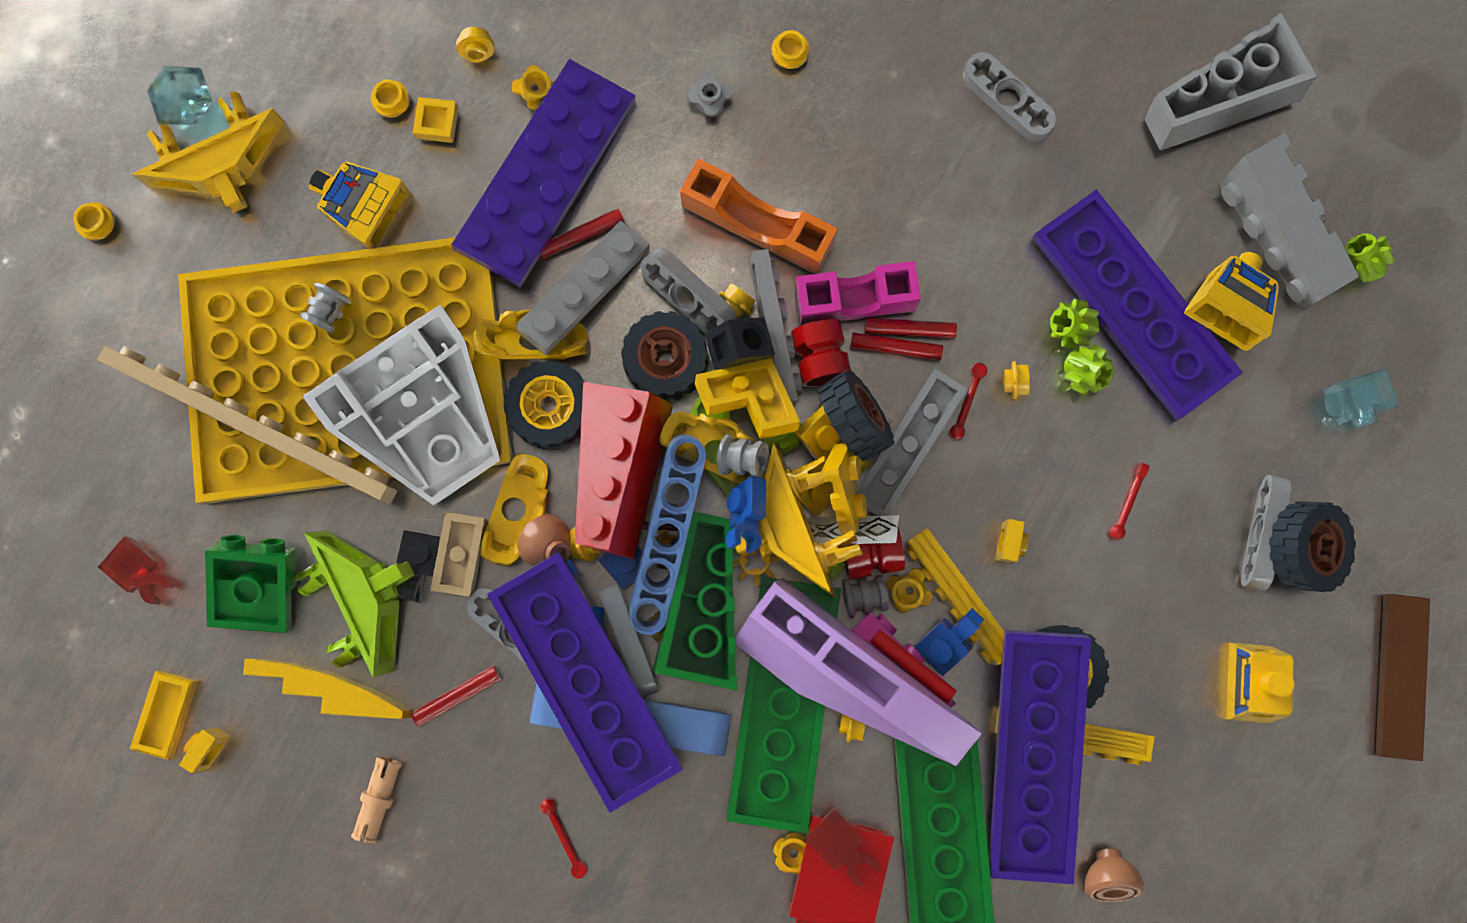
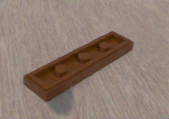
[1375,594,1430,761]

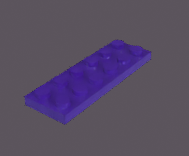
[451,58,635,287]
[1032,189,1243,421]
[487,552,683,813]
[989,630,1091,884]

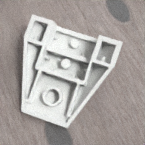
[302,305,500,506]

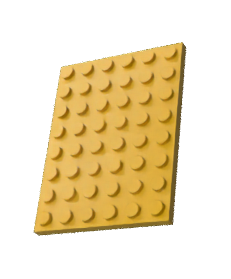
[178,237,513,505]

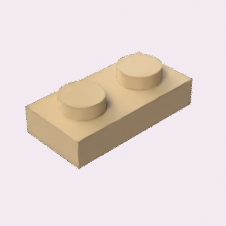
[430,512,487,597]

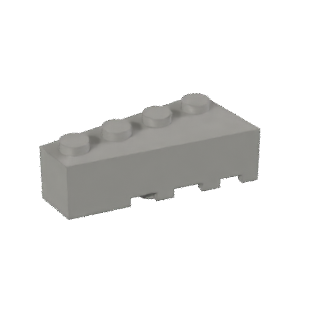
[1144,13,1317,151]
[1218,132,1359,310]

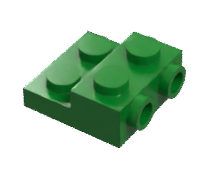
[205,535,297,633]

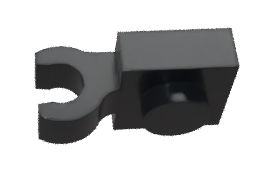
[396,530,440,603]

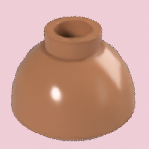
[518,514,570,567]
[1085,849,1145,902]

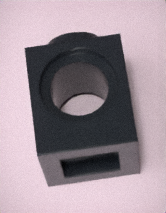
[705,317,776,370]

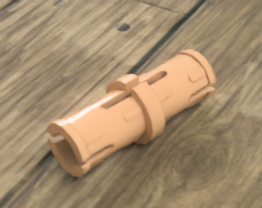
[351,756,402,844]

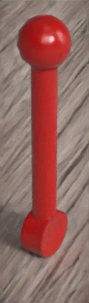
[950,363,988,439]
[1110,462,1150,540]
[540,799,588,879]

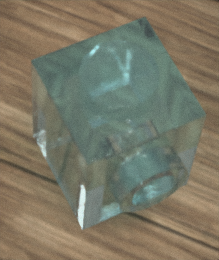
[147,66,212,125]
[1324,368,1399,429]

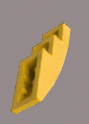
[243,658,413,719]

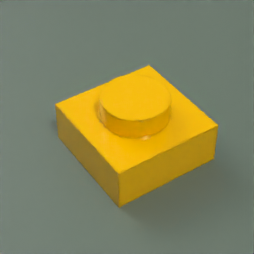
[412,97,459,143]
[995,519,1029,564]
[179,727,231,774]

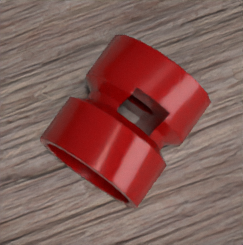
[791,319,851,387]
[844,527,905,580]

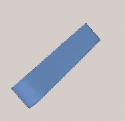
[629,434,706,635]
[529,683,732,756]

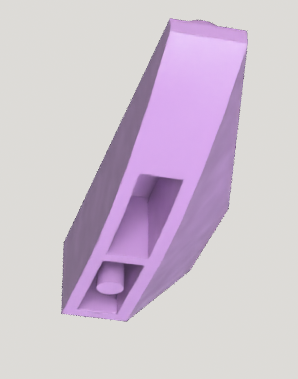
[736,577,982,766]

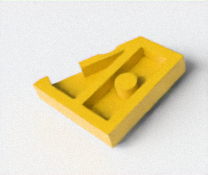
[822,443,867,534]

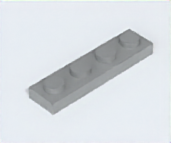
[516,221,650,355]
[749,249,802,407]
[858,368,968,516]

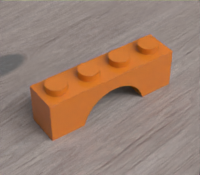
[680,158,838,274]

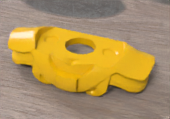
[473,310,588,360]
[659,412,770,484]
[480,453,548,566]

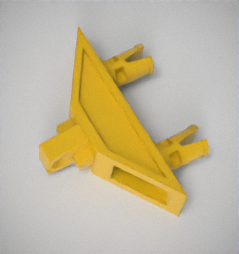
[132,92,285,213]
[736,442,863,598]

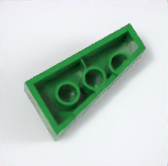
[652,511,737,691]

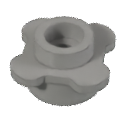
[687,72,733,117]

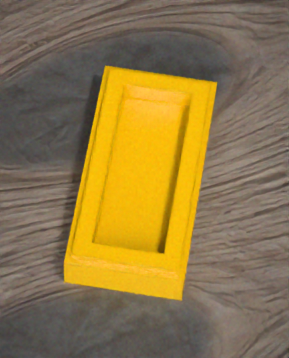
[130,670,199,760]

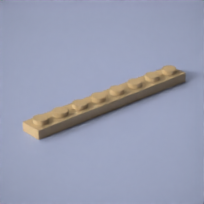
[97,346,397,505]

